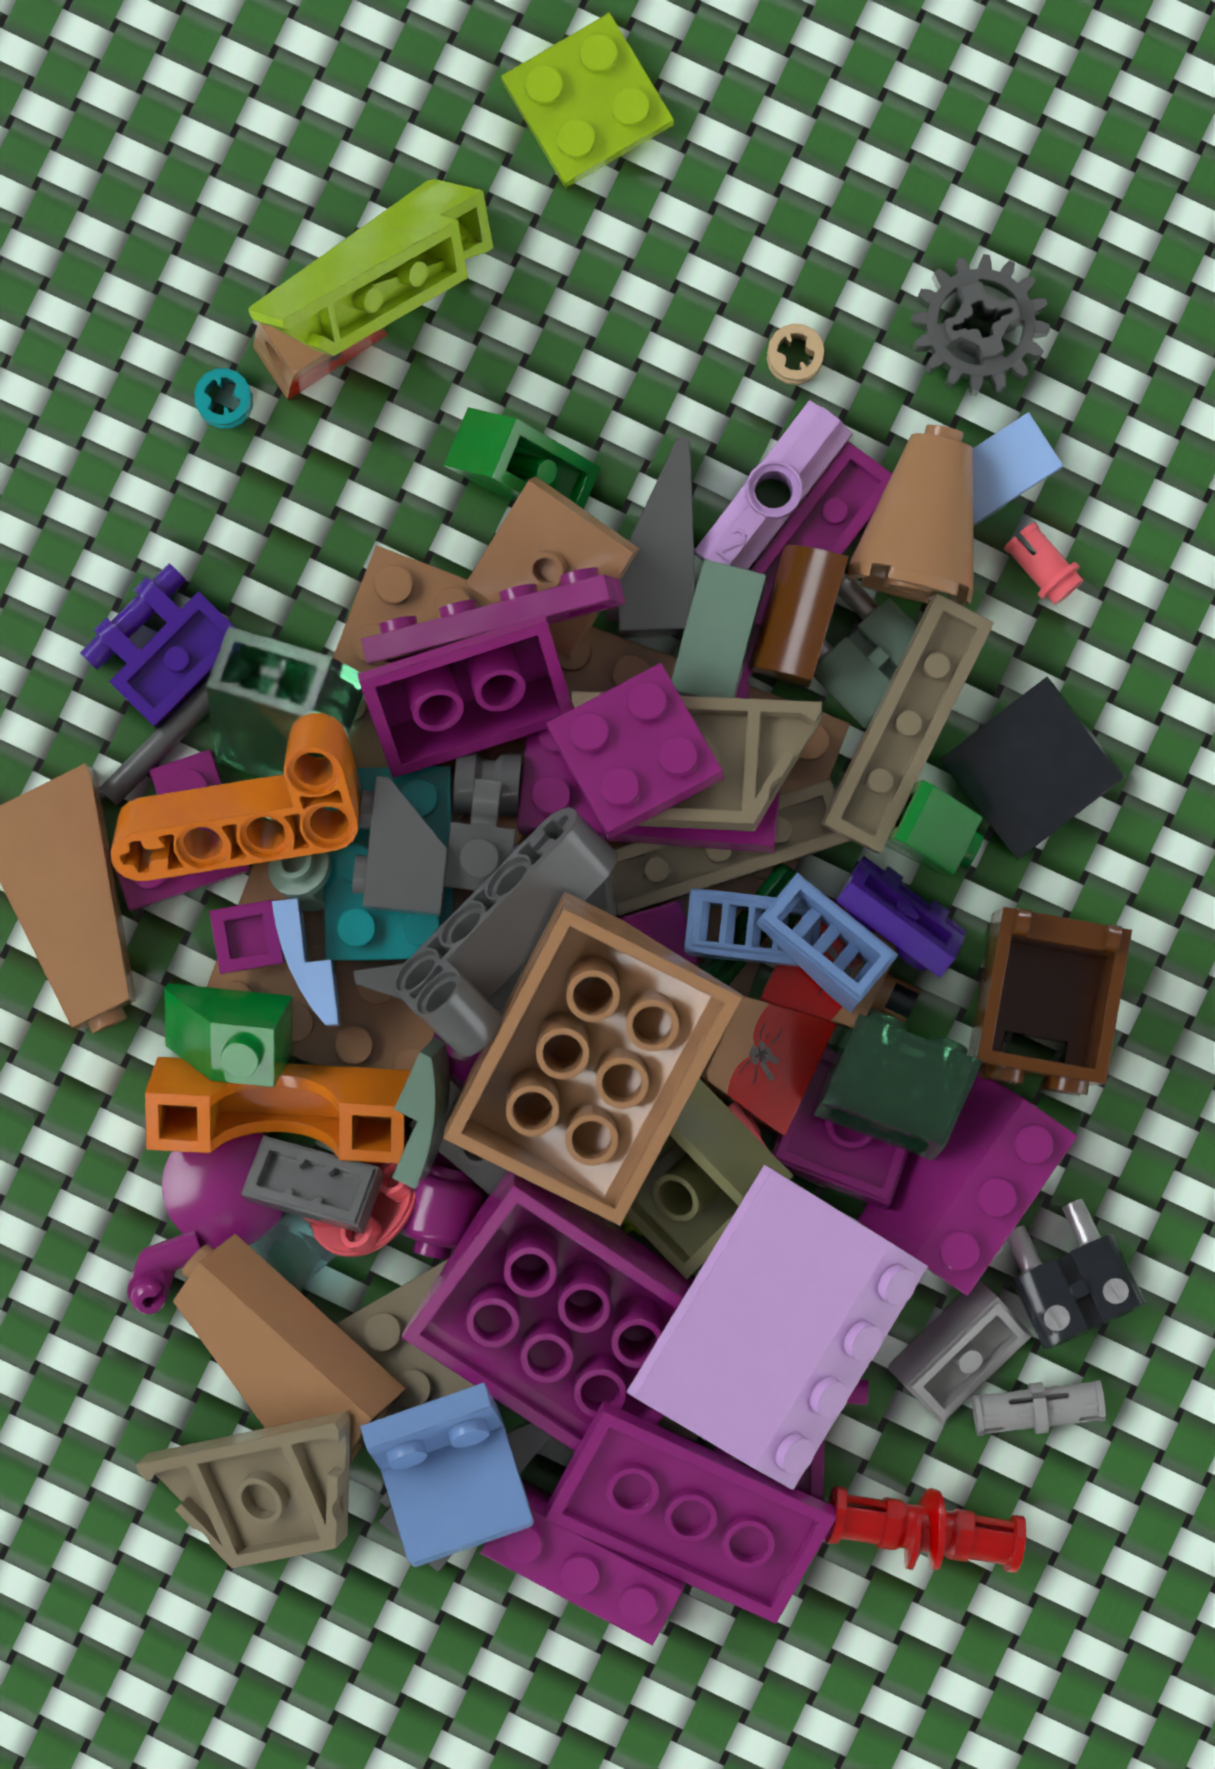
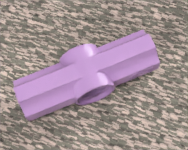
[694,400,853,570]

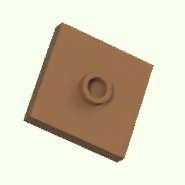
[465,476,640,656]

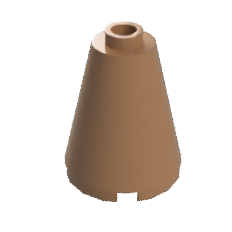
[846,424,974,607]

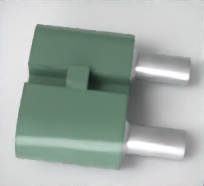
[813,579,917,728]

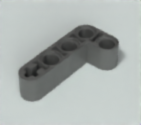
[393,807,617,1057]

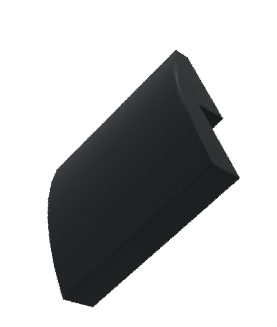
[940,676,1126,860]

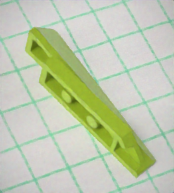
[248,179,493,356]

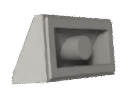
[888,1280,1033,1424]

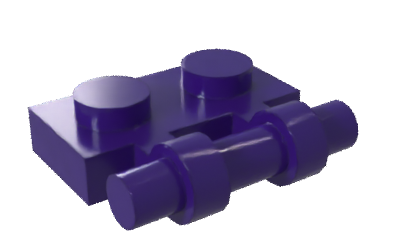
[80,563,246,729]
[836,856,966,978]

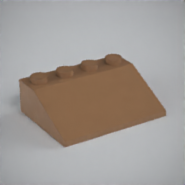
[443,891,742,1226]

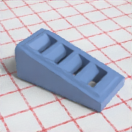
[756,873,898,1013]
[685,888,822,967]

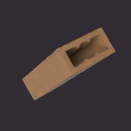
[0,763,136,1034]
[173,1234,406,1466]

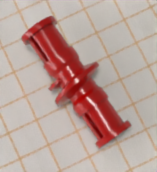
[825,1486,1026,1573]

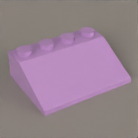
[627,1165,928,1490]

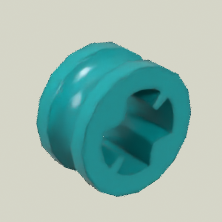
[194,368,253,429]

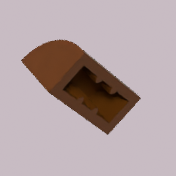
[748,545,849,688]

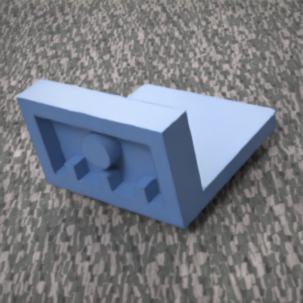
[360,1383,534,1567]

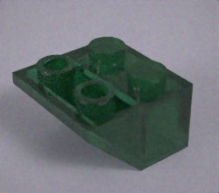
[206,626,363,778]
[813,1013,982,1161]

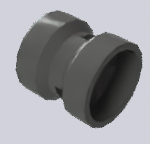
[453,751,522,818]

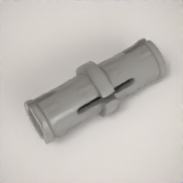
[972,1380,1106,1436]

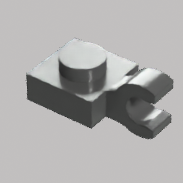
[444,779,516,890]

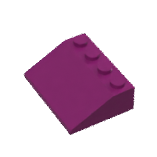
[402,1171,695,1451]

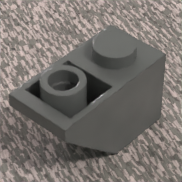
[352,776,448,917]

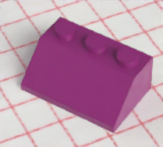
[357,614,574,778]
[857,1063,1078,1296]

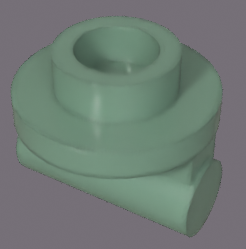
[268,852,332,912]

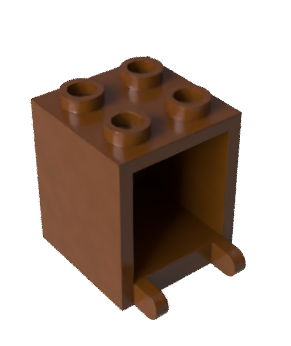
[966,907,1132,1096]

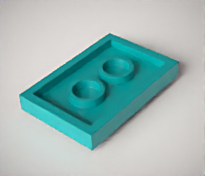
[323,766,454,962]

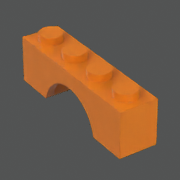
[145,1057,412,1164]

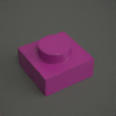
[209,899,285,975]

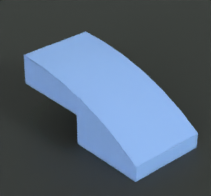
[973,412,1063,526]
[272,898,342,1027]

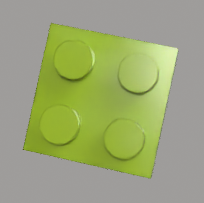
[501,12,674,189]

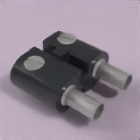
[1007,1198,1147,1351]

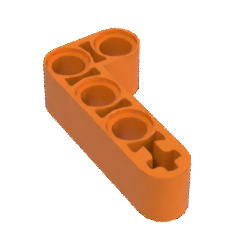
[110,713,362,881]

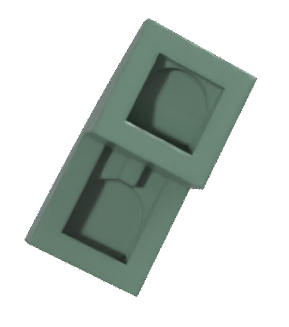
[672,559,767,698]
[392,1037,450,1189]

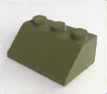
[626,1078,793,1280]

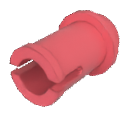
[1004,522,1084,605]

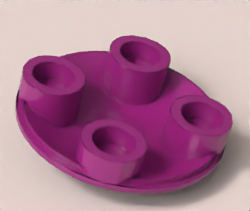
[162,1133,284,1249]

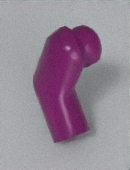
[127,1231,203,1315]

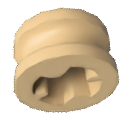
[766,323,824,385]

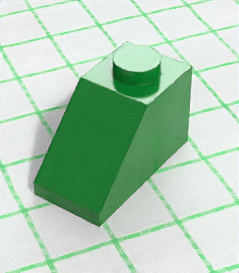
[444,407,601,509]
[885,780,984,876]
[164,983,293,1087]

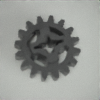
[910,254,1050,396]

